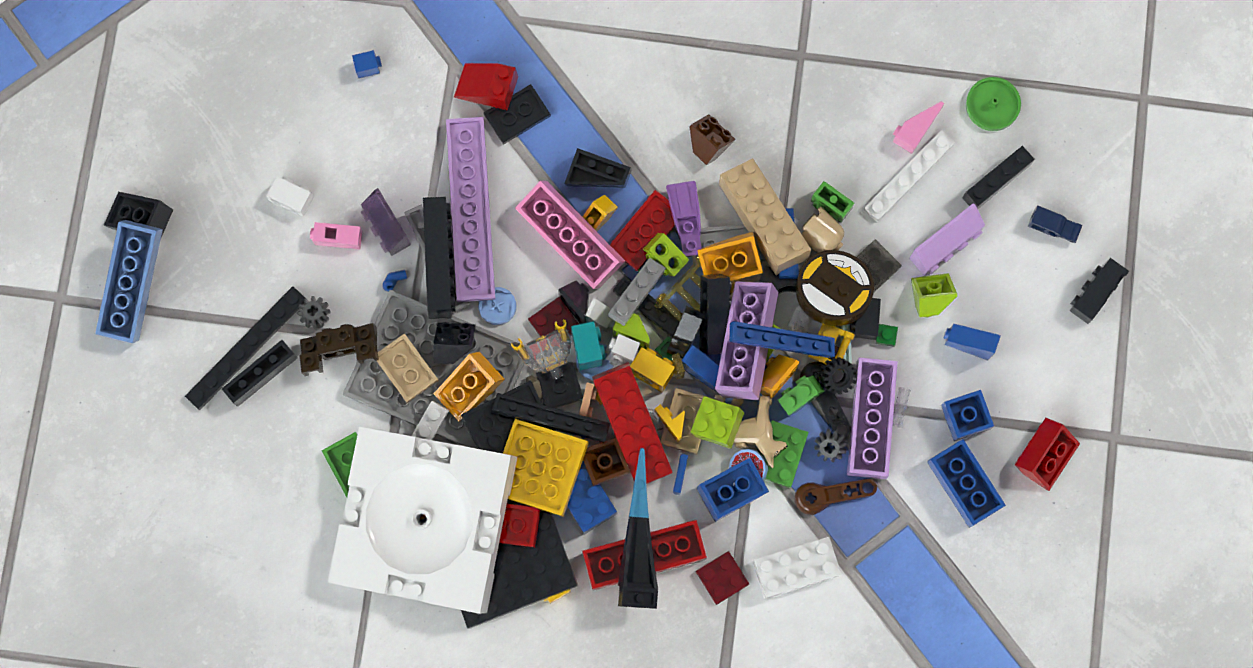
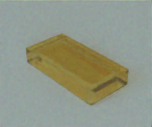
[671,353,685,380]

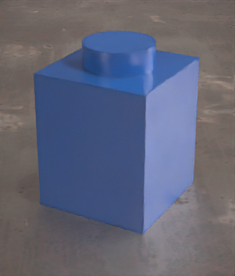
[352,50,382,79]

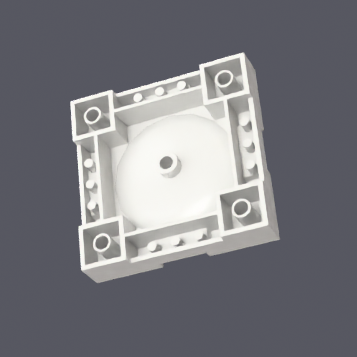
[328,426,517,614]

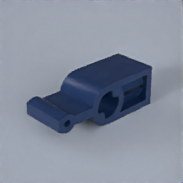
[1028,205,1083,243]

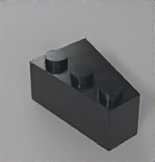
[564,148,632,188]
[1069,258,1129,324]

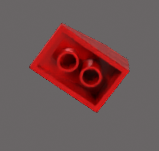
[454,63,518,110]

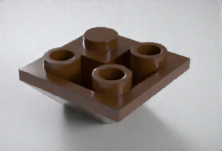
[689,114,736,165]

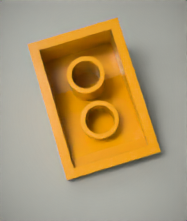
[697,232,763,281]
[434,351,505,422]
[760,354,800,399]

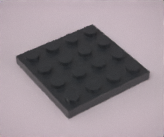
[461,380,556,454]

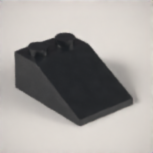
[104,191,173,237]

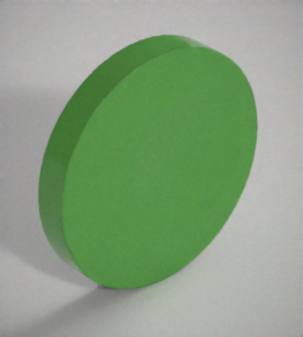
[966,77,1021,131]

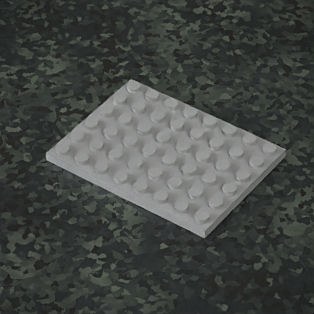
[343,290,531,449]

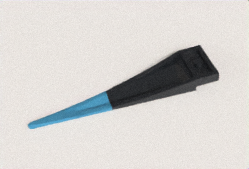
[618,448,658,609]

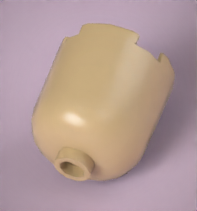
[801,207,844,253]

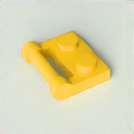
[808,324,855,370]

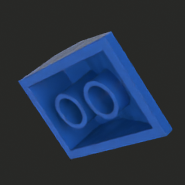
[696,458,769,522]

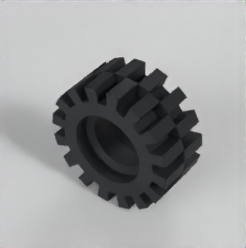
[819,357,857,394]

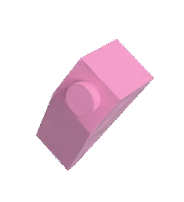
[893,101,944,154]

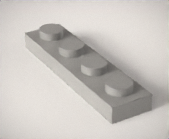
[608,258,666,326]

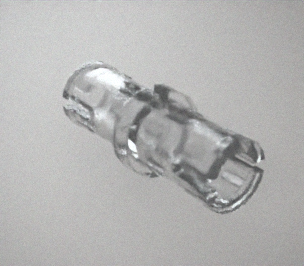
[893,387,911,428]

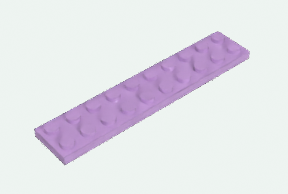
[446,117,496,302]

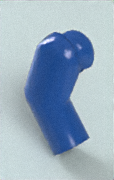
[383,270,407,292]

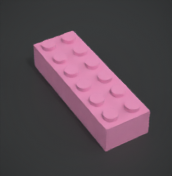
[515,181,625,289]

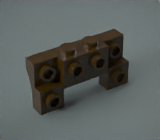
[299,323,379,377]

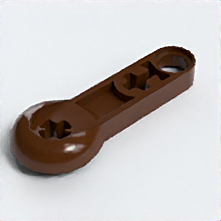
[795,479,877,515]

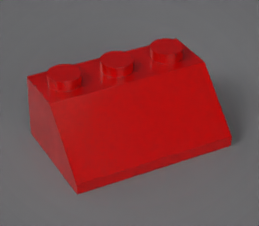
[1015,417,1080,491]

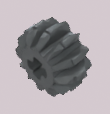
[297,296,331,329]
[814,429,848,463]

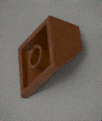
[583,437,630,486]

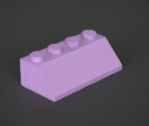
[909,203,985,275]

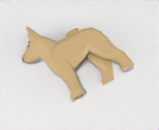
[715,395,788,468]

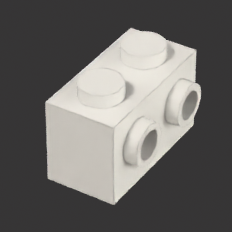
[605,334,640,367]

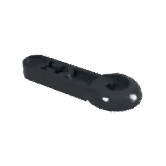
[800,362,851,438]

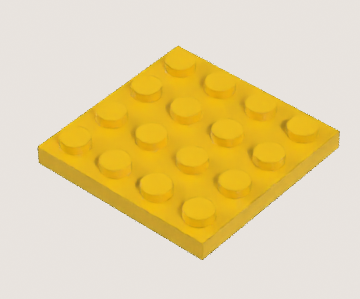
[503,419,589,517]

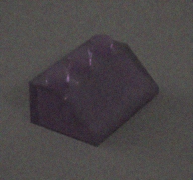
[361,188,411,256]

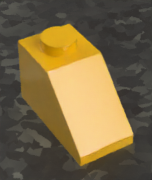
[582,195,618,231]

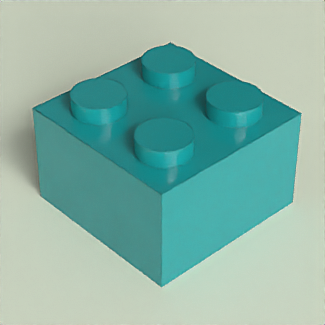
[571,322,605,371]

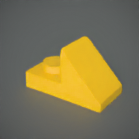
[654,404,685,442]

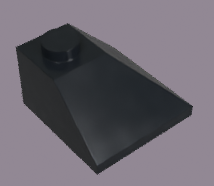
[558,280,589,324]

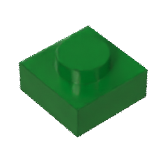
[875,324,898,347]
[655,336,676,361]

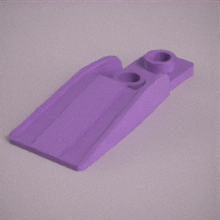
[666,181,701,257]

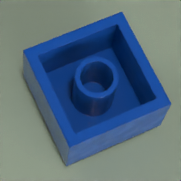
[941,390,994,441]

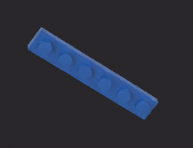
[729,321,835,358]

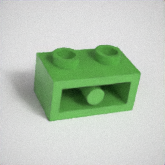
[811,181,854,223]
[778,375,825,415]

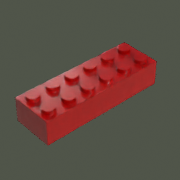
[592,362,673,484]
[582,520,707,591]

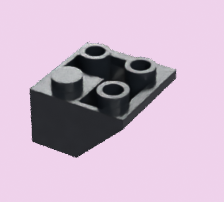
[433,322,476,364]

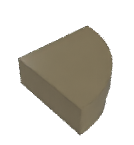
[526,375,543,399]

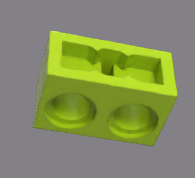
[643,233,689,276]

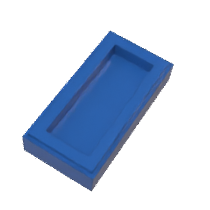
[673,454,688,495]

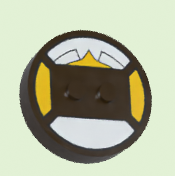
[795,250,874,326]

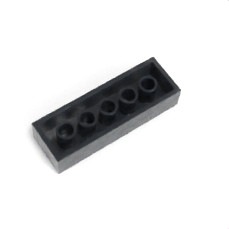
[423,197,456,319]

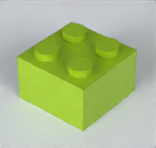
[690,396,744,449]

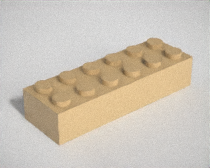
[719,158,811,275]

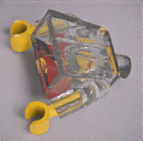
[511,319,571,379]

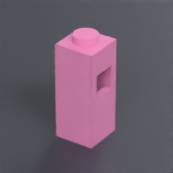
[310,222,363,249]

